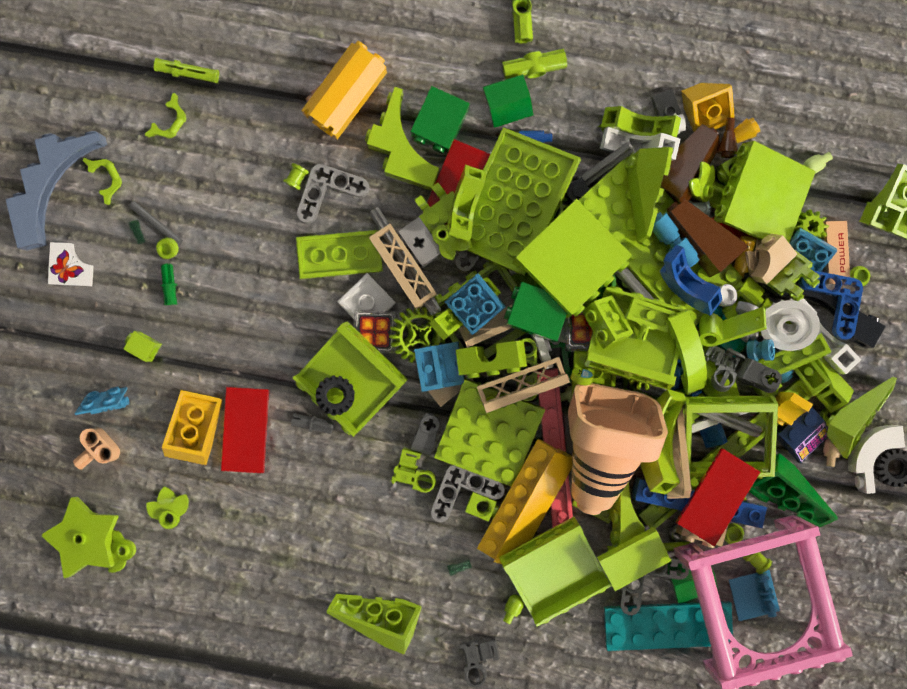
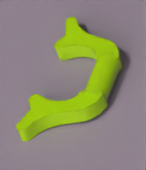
[145,93,187,139]
[83,158,122,205]

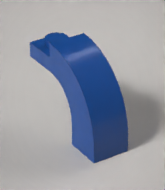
[660,244,722,316]

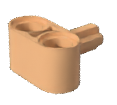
[73,427,120,470]

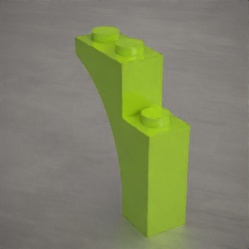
[640,390,686,495]

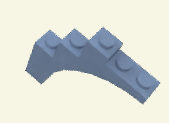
[5,131,107,251]

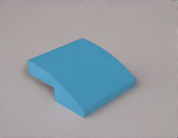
[414,342,465,392]

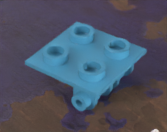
[74,387,130,415]
[728,570,780,621]

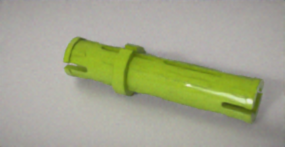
[154,58,219,83]

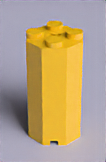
[301,40,387,140]

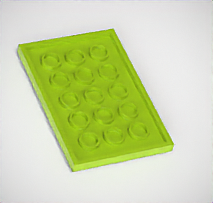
[466,127,581,277]

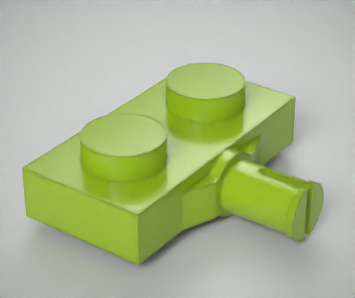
[625,297,675,341]

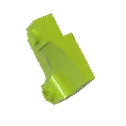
[859,164,907,240]

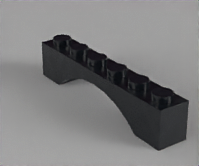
[758,281,886,349]

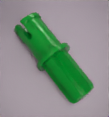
[160,263,178,306]

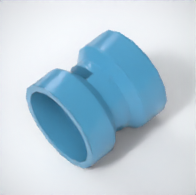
[747,339,775,361]

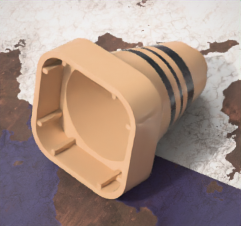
[568,383,668,515]

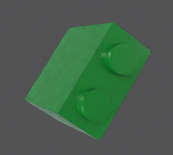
[410,86,470,154]
[503,282,567,342]

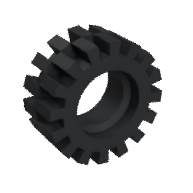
[316,375,355,416]
[873,448,907,487]

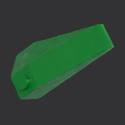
[749,453,838,527]

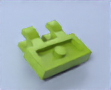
[414,183,455,234]
[767,250,820,301]

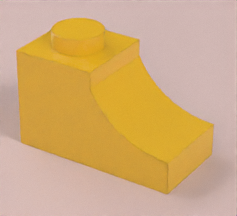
[775,392,813,426]

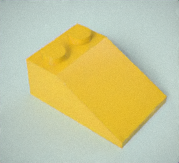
[162,390,223,465]

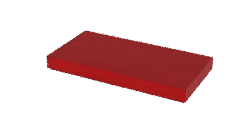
[422,139,490,225]
[221,387,270,473]
[676,448,760,547]

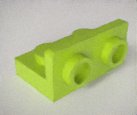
[583,295,634,349]

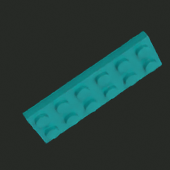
[604,601,733,651]

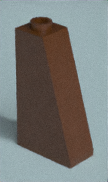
[660,124,720,204]
[665,199,748,277]

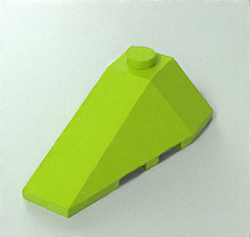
[627,147,673,243]
[826,376,897,459]
[327,594,422,654]

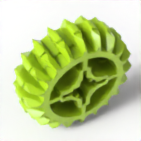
[389,307,446,363]

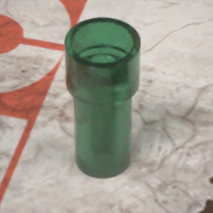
[128,220,146,245]
[447,560,472,576]

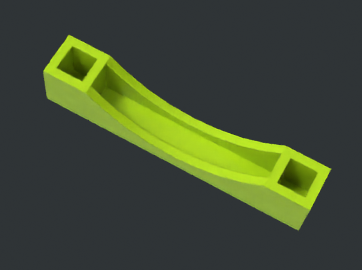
[759,298,854,413]
[610,482,645,547]

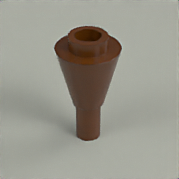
[717,118,738,158]

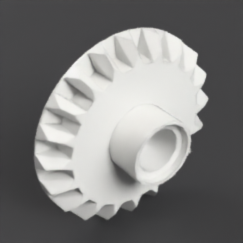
[761,298,820,351]

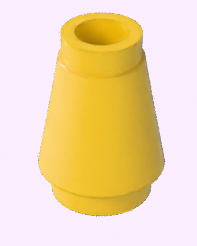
[734,117,760,144]

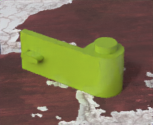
[699,307,767,347]

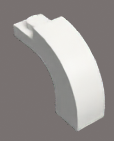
[600,127,680,161]
[848,425,905,494]

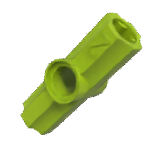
[512,0,533,44]
[502,49,567,79]

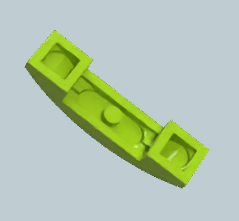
[667,310,707,395]

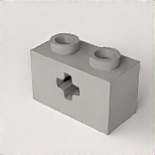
[398,217,441,268]

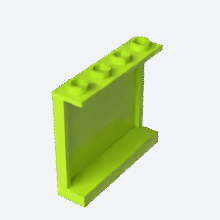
[714,141,816,243]
[512,199,632,319]
[584,286,692,390]
[292,321,408,437]
[499,517,612,627]

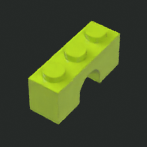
[456,340,527,379]

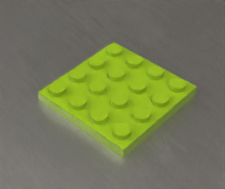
[434,378,545,486]

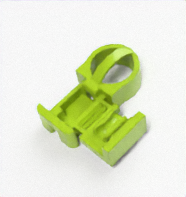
[391,447,436,493]

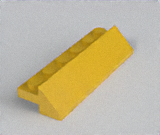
[477,439,572,564]

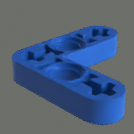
[798,270,863,340]

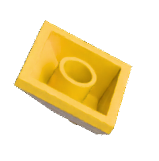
[681,83,735,132]

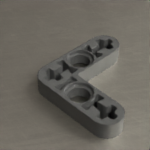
[621,558,689,615]

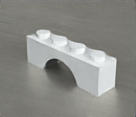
[790,298,861,374]

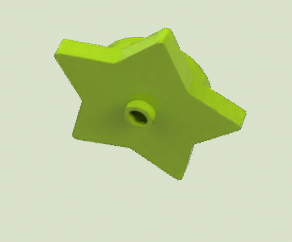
[42,497,119,578]

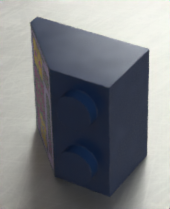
[777,407,828,463]

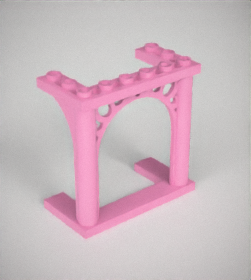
[673,515,853,689]

